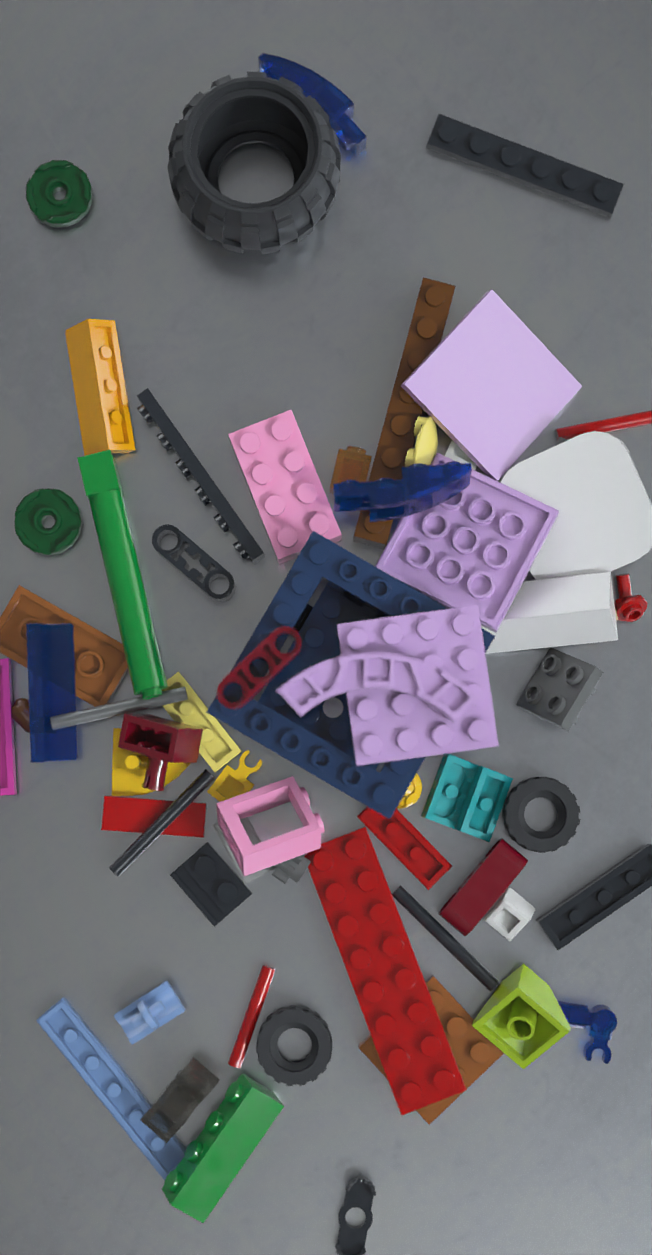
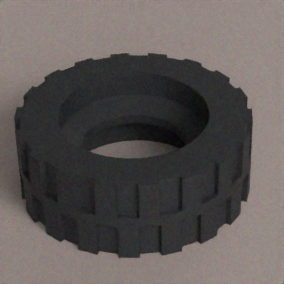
[502,777,580,853]
[256,1005,333,1086]

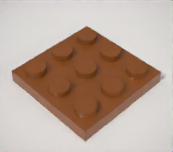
[358,975,504,1125]

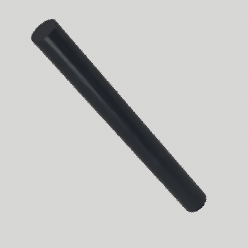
[109,769,215,877]
[392,885,499,992]

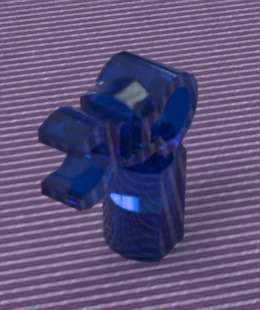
[558,1001,617,1064]

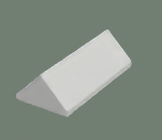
[481,572,618,654]

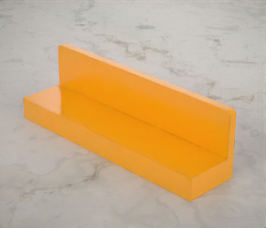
[65,319,135,456]

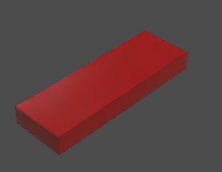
[101,796,207,838]
[357,806,453,890]

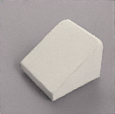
[484,888,535,941]

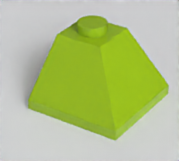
[472,963,571,1069]

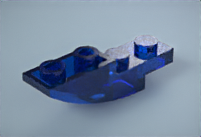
[258,53,367,156]
[333,461,472,522]

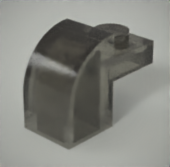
[140,1057,220,1143]

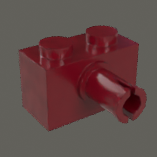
[118,713,203,791]

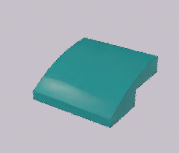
[421,753,513,842]

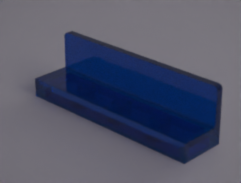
[26,623,78,763]

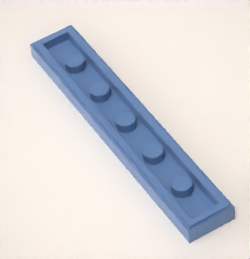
[36,997,186,1181]

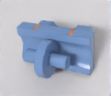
[113,980,186,1045]

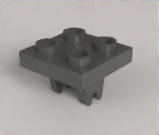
[516,647,603,731]

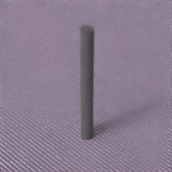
[50,686,188,730]

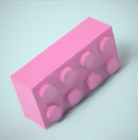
[228,410,342,565]

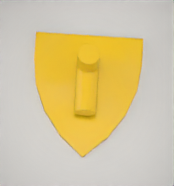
[112,728,191,796]

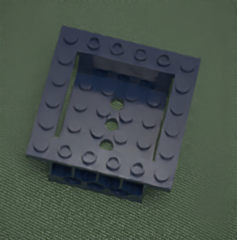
[207,531,495,819]

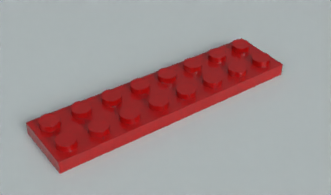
[304,827,467,1116]

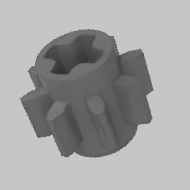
[272,854,311,884]

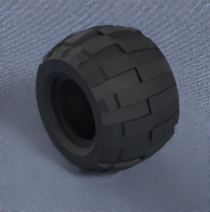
[167,71,341,254]

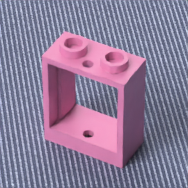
[216,776,324,876]

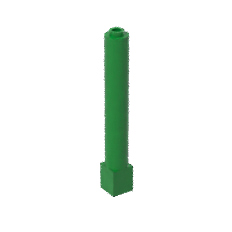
[77,450,168,700]

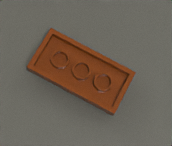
[0,585,128,707]

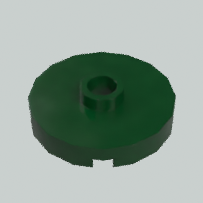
[26,160,93,227]
[14,488,83,556]

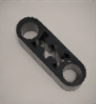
[152,524,236,602]

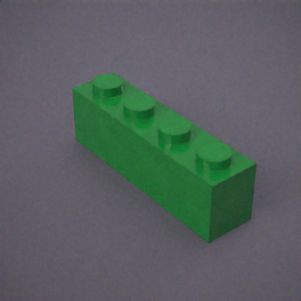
[162,1073,284,1223]

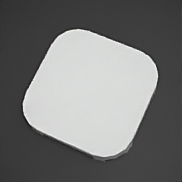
[501,431,652,580]

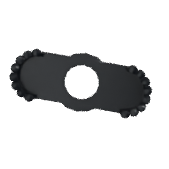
[335,1177,376,1255]

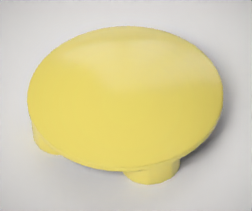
[405,416,438,482]

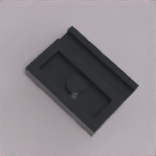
[170,842,252,927]

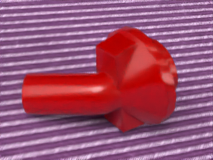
[614,574,648,622]

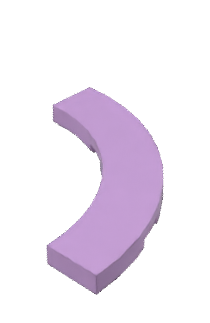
[276,652,480,723]

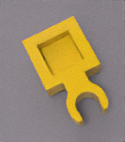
[207,750,263,802]

